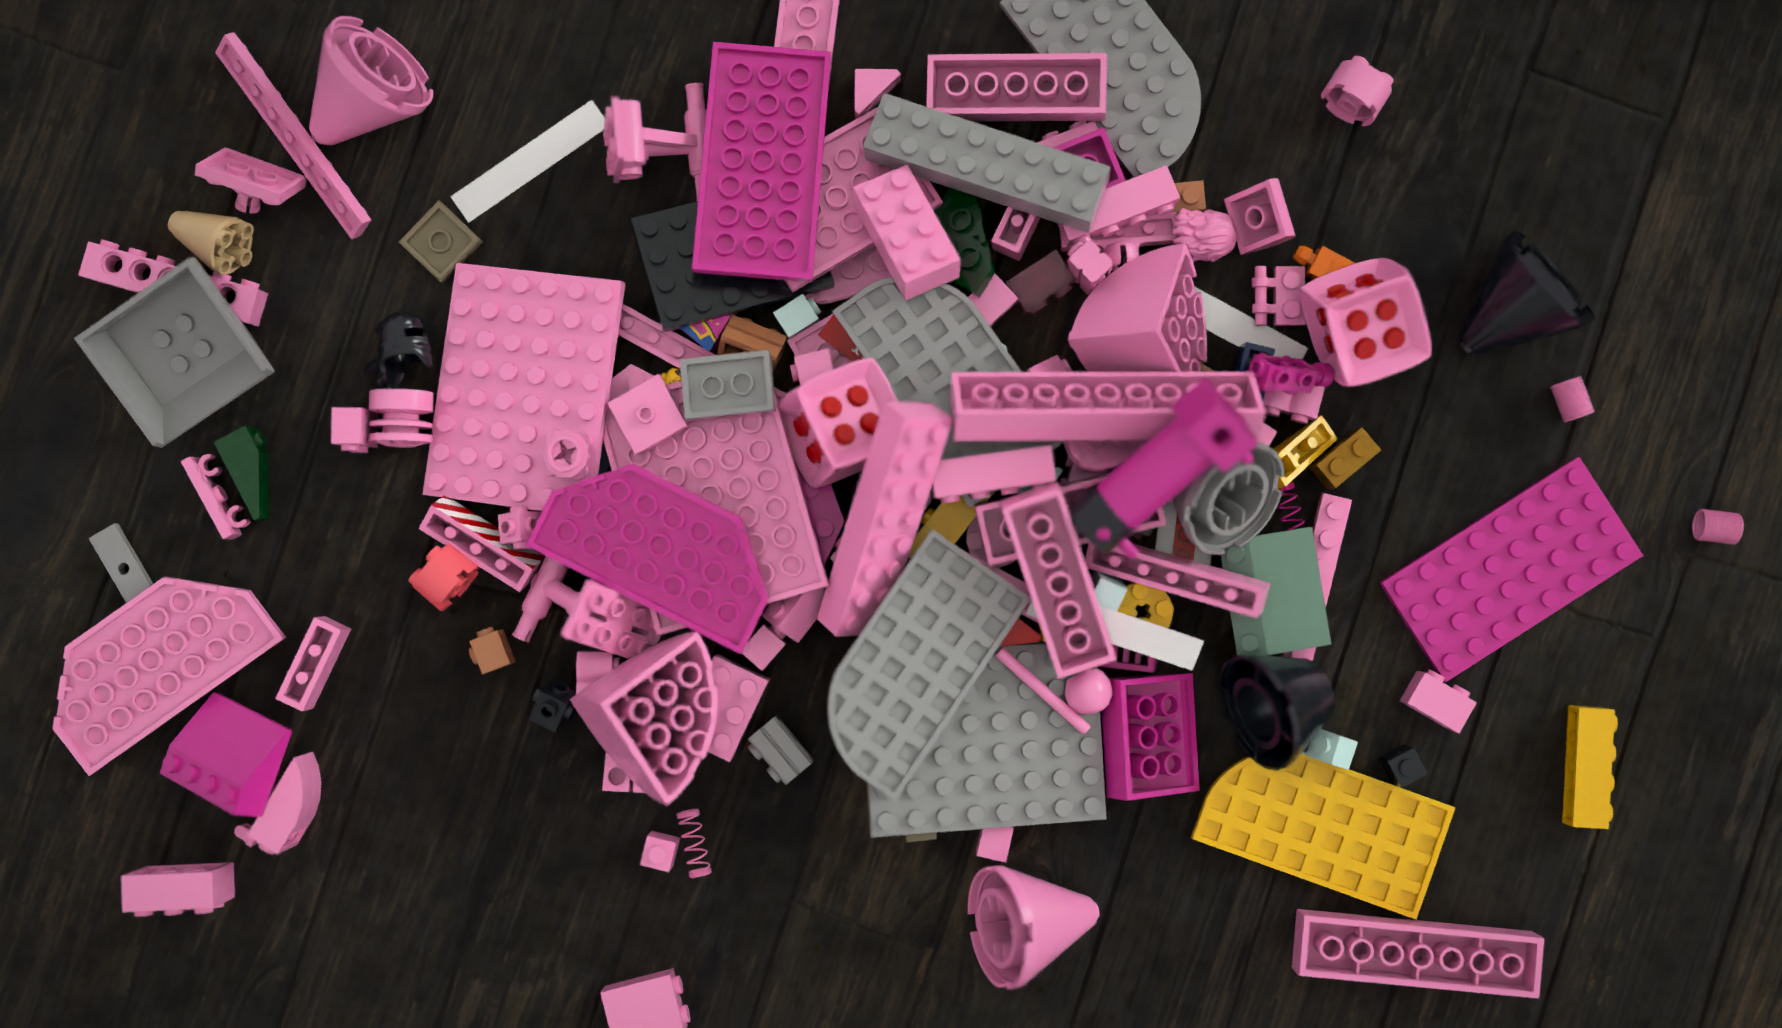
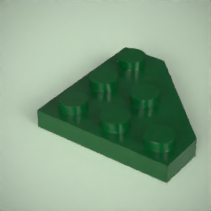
[934,187,995,298]

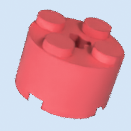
[408,544,481,611]

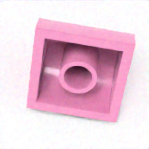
[1224,178,1296,255]

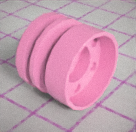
[368,389,433,448]

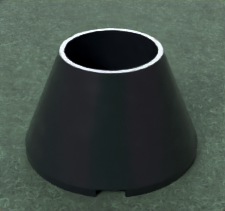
[1219,654,1335,771]

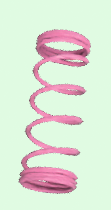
[676,809,712,878]

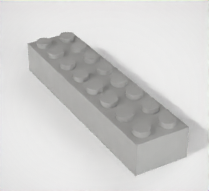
[863,93,1110,233]

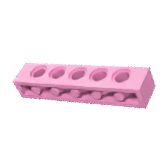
[78,239,268,327]

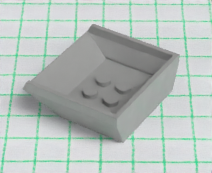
[74,257,275,448]

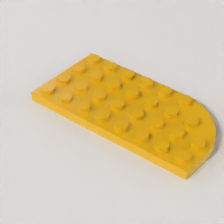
[1191,754,1455,920]

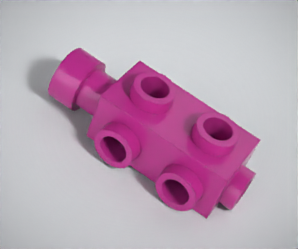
[1248,353,1334,395]

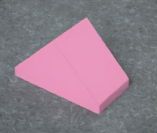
[855,69,901,119]

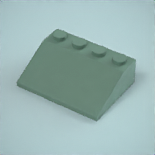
[1221,527,1332,656]

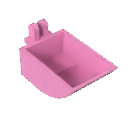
[234,752,321,854]

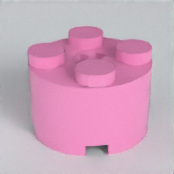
[1321,56,1393,126]

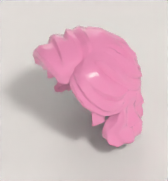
[1172,208,1236,263]

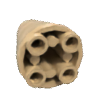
[168,211,254,275]

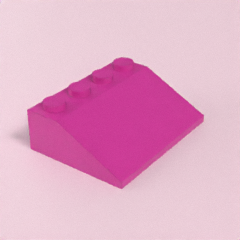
[1102,673,1200,801]
[160,692,292,817]

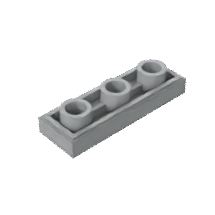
[89,523,153,603]

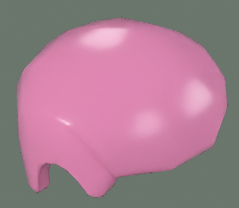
[1065,668,1113,715]

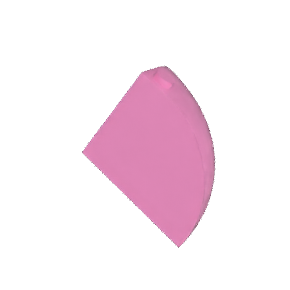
[1068,243,1207,372]
[570,632,717,805]

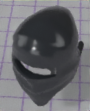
[363,311,433,389]

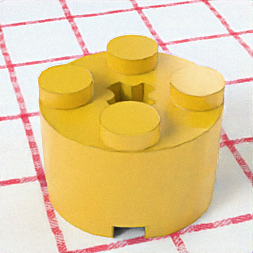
[1117,582,1173,628]

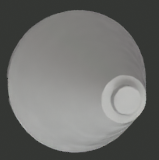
[1172,441,1285,554]

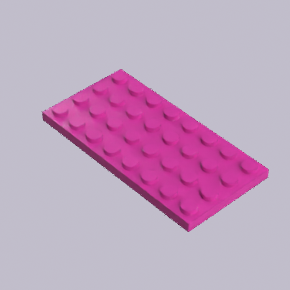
[692,42,831,282]
[1379,457,1643,682]

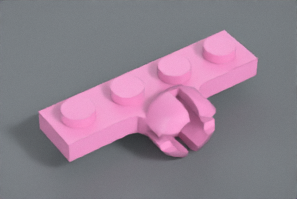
[1060,212,1179,271]

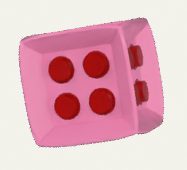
[1300,258,1431,386]
[777,358,898,488]

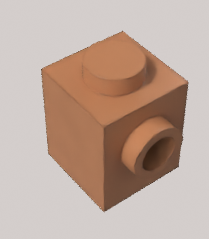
[469,626,516,674]

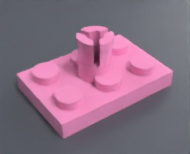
[195,147,307,213]

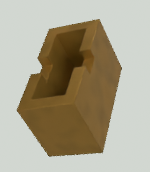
[1309,428,1381,490]

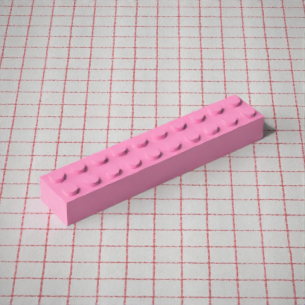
[949,372,1265,441]

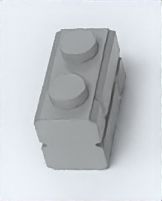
[748,714,814,785]

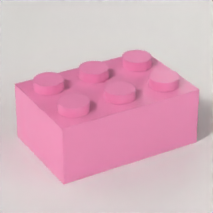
[707,654,770,762]
[121,862,235,917]

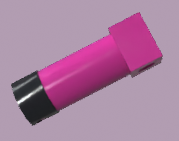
[1068,377,1259,558]

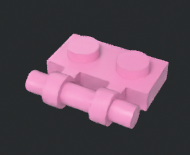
[1252,266,1306,326]

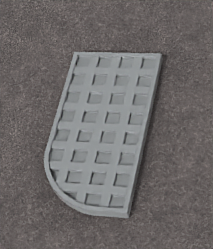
[999,0,1201,178]
[832,277,1064,508]
[828,529,1031,801]

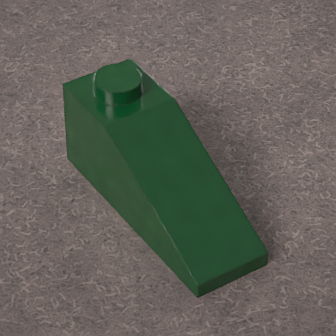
[214,426,269,521]

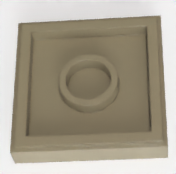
[399,200,483,283]

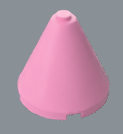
[309,16,433,146]
[968,865,1099,990]

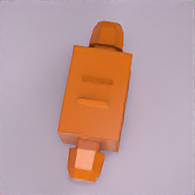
[1293,246,1356,280]

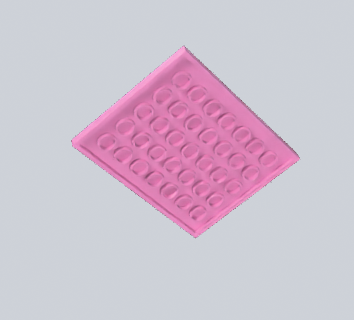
[422,263,626,511]
[603,381,830,636]

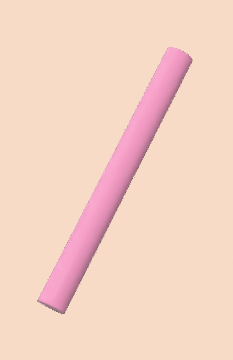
[994,647,1091,735]

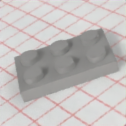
[680,350,776,420]

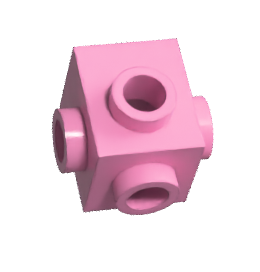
[498,506,541,550]

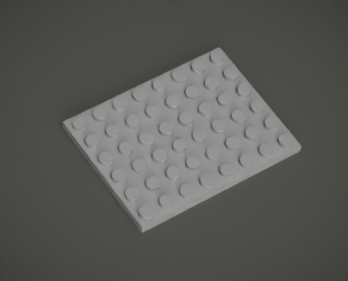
[867,643,1106,837]

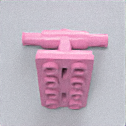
[603,83,707,202]
[512,556,661,659]

